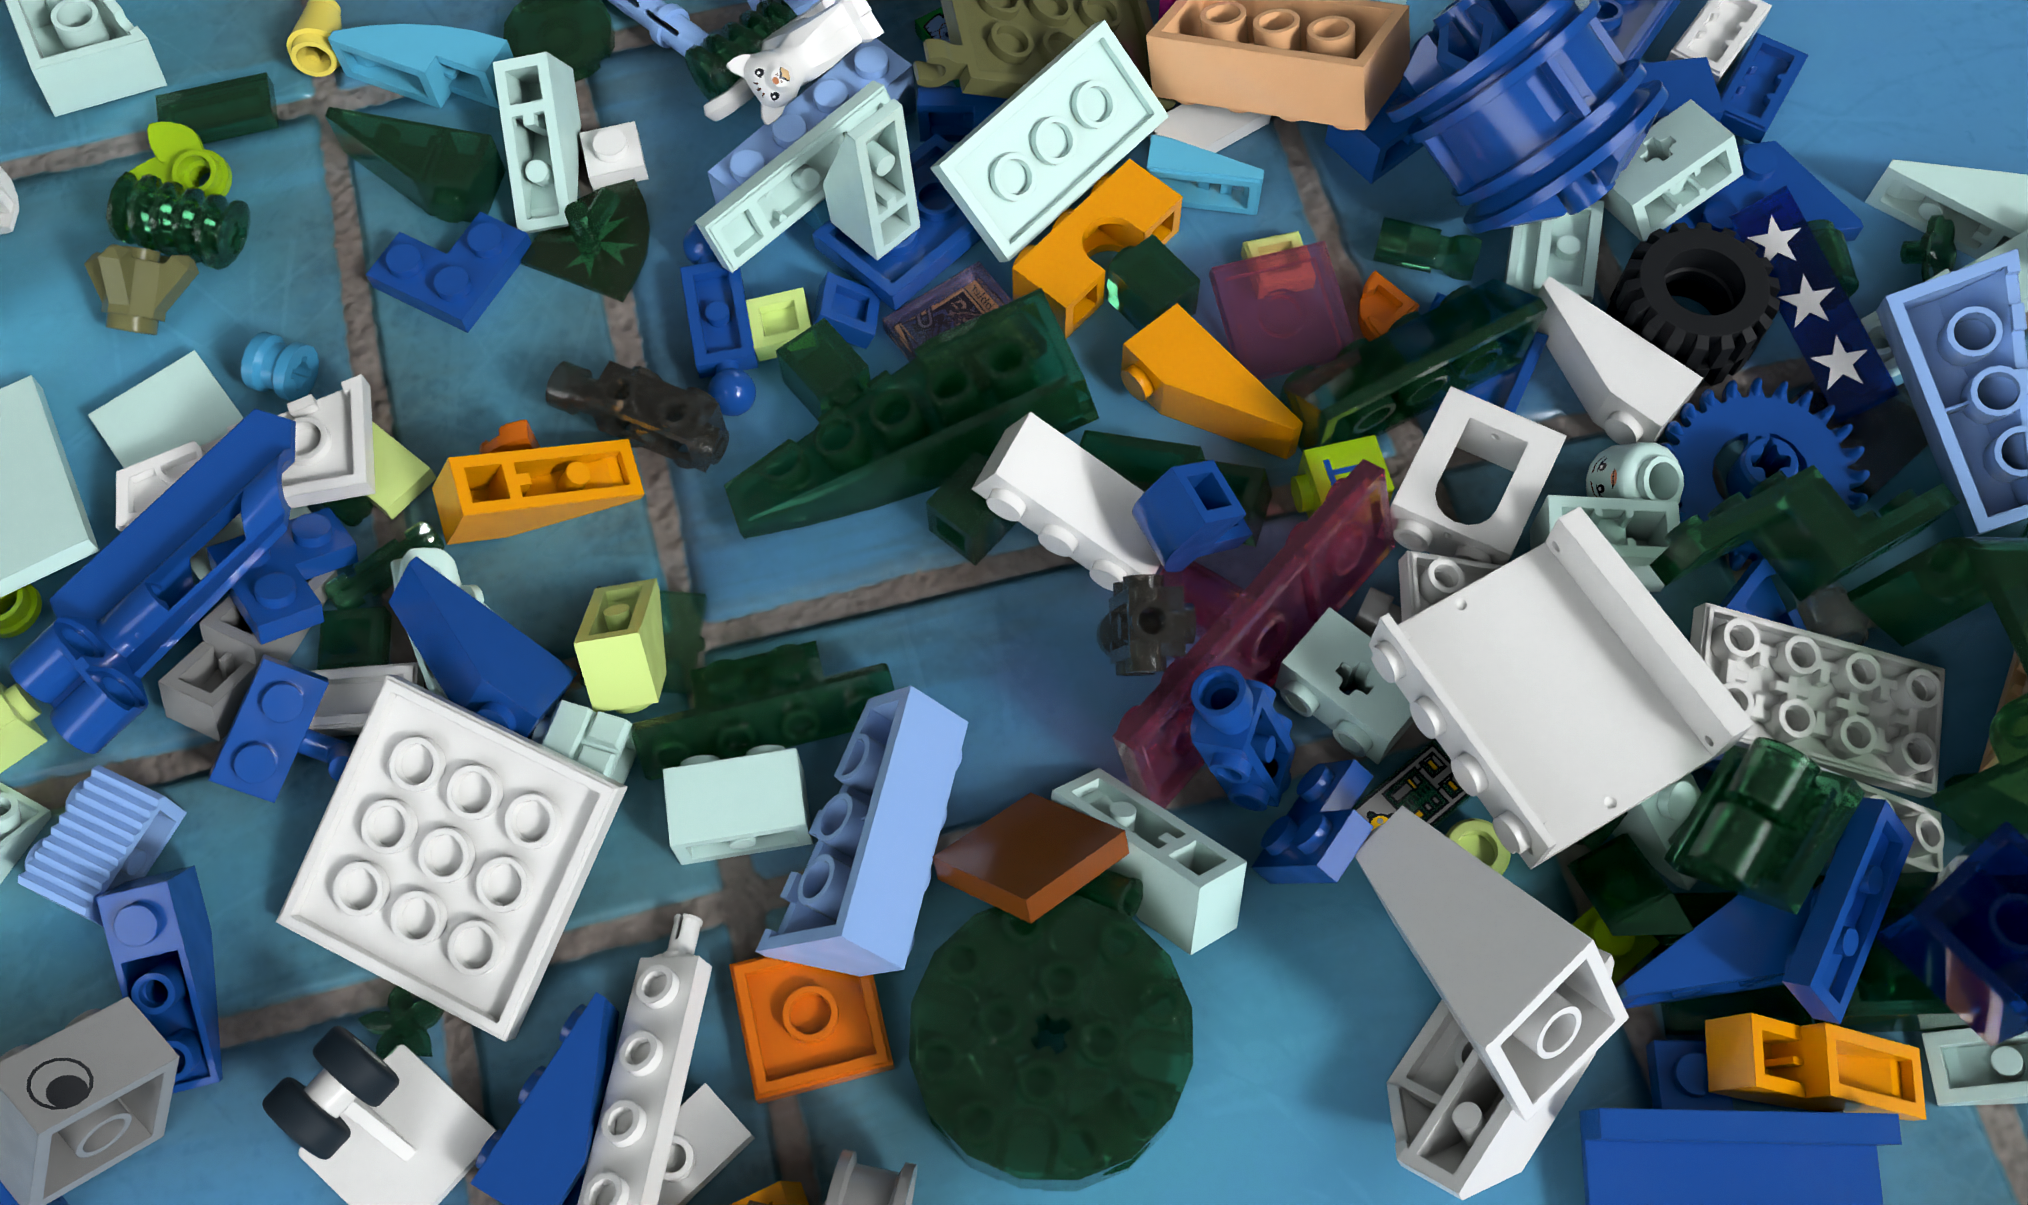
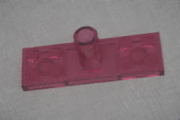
[1112,459,1395,809]

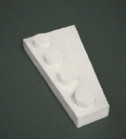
[116,374,376,532]

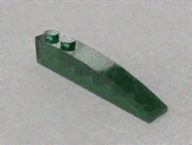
[724,288,1099,539]

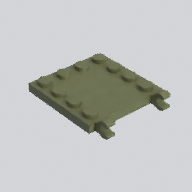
[913,0,1176,112]

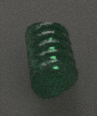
[685,0,797,101]
[106,171,251,270]

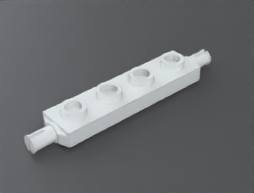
[577,913,712,1205]

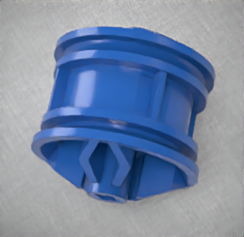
[1385,0,1669,234]

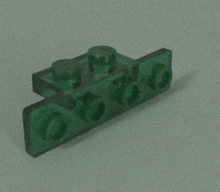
[631,640,894,780]

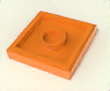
[729,956,895,1104]

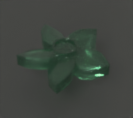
[358,986,445,1060]

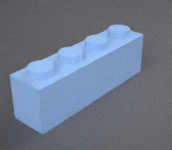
[708,38,916,204]
[1876,248,2028,539]
[755,685,968,977]

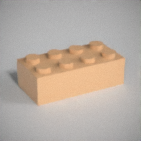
[1146,0,1410,131]

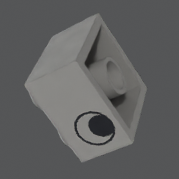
[0,996,180,1205]

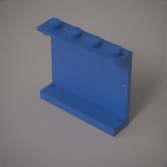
[1579,1108,1902,1205]

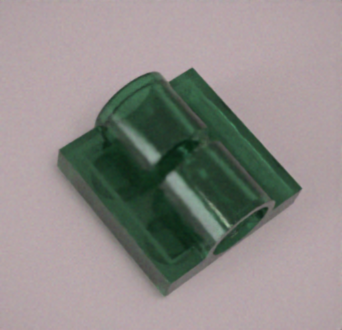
[1663,737,1865,915]

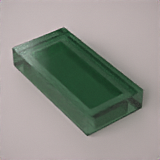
[155,72,279,144]

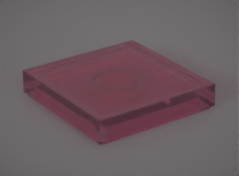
[1209,241,1358,380]

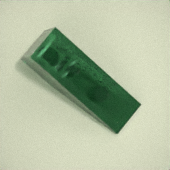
[325,107,506,223]

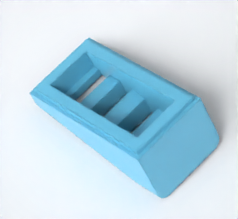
[1146,134,1264,215]

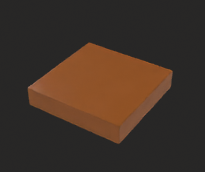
[933,792,1129,923]

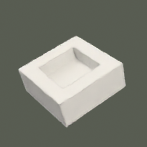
[579,121,649,191]

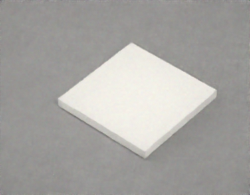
[276,674,628,1042]

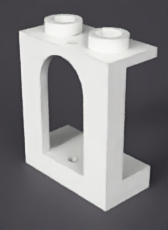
[1382,386,1567,565]

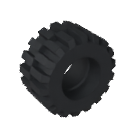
[1606,222,1781,388]

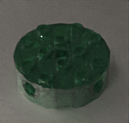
[909,895,1193,1192]

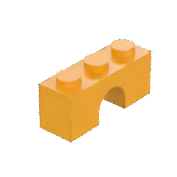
[1012,158,1183,340]

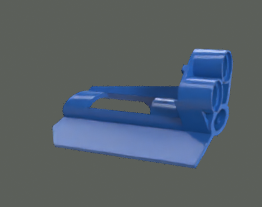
[9,409,296,754]

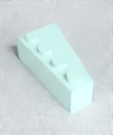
[5,0,167,117]

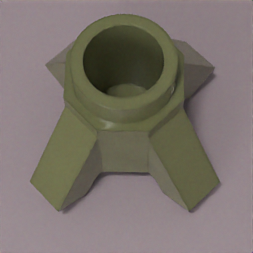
[84,244,199,335]

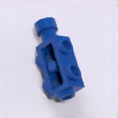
[1190,665,1296,811]

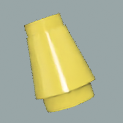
[286,0,342,77]

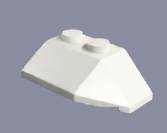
[1386,948,1615,1201]

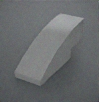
[158,570,338,741]

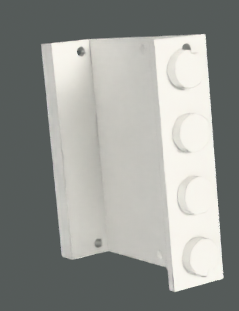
[1368,506,1754,870]

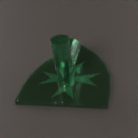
[521,179,650,302]

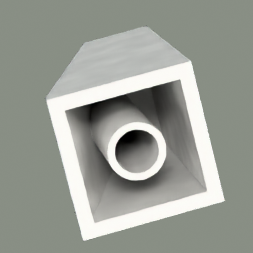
[1355,805,1629,1122]

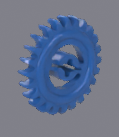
[1660,377,1870,573]

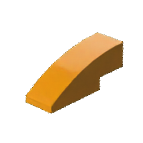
[1705,1013,1927,1121]

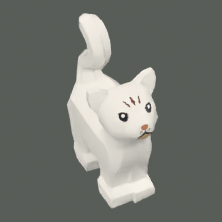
[703,0,884,125]

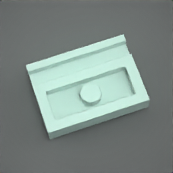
[1502,200,1605,303]

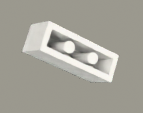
[972,412,1161,594]

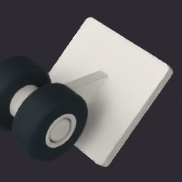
[262,1026,497,1205]

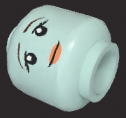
[1586,442,1684,504]

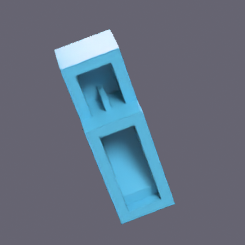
[328,24,514,109]

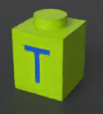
[1291,435,1395,533]

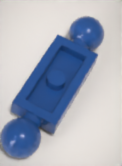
[680,224,759,416]

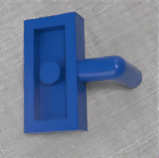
[208,654,353,803]

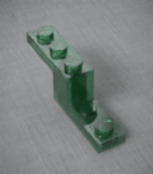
[1649,465,1960,602]

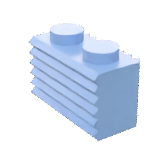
[17,765,187,927]

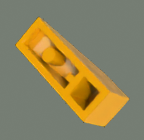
[1121,303,1303,460]
[432,439,645,545]

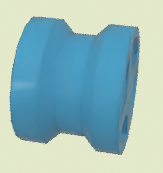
[241,332,319,401]

